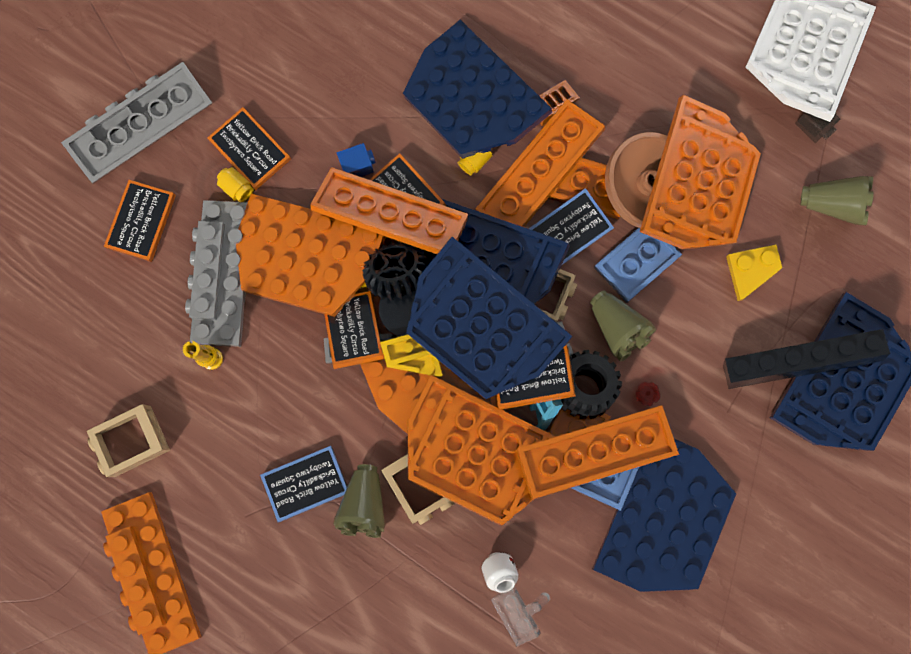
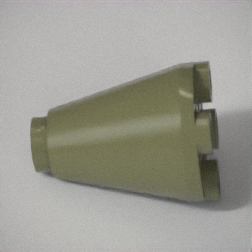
[800,176,874,226]
[590,290,656,362]
[333,464,385,538]

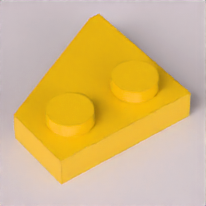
[726,245,782,301]
[380,335,443,377]

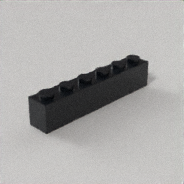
[723,329,890,389]

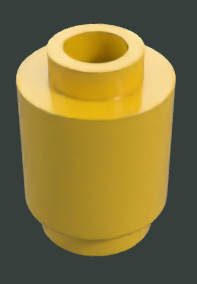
[457,148,493,176]
[217,167,253,203]

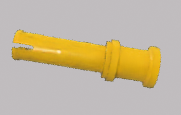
[183,341,223,370]

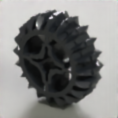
[362,240,430,302]

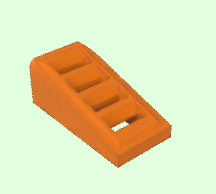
[539,80,580,126]

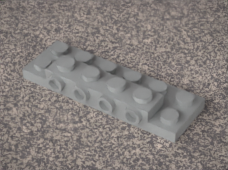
[61,62,213,183]
[185,200,248,347]

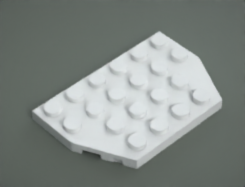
[746,0,876,122]

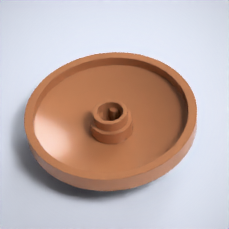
[605,132,668,228]

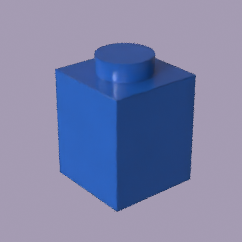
[337,143,376,177]

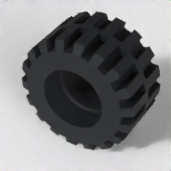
[561,350,622,419]

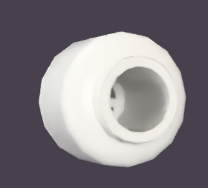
[482,552,519,593]

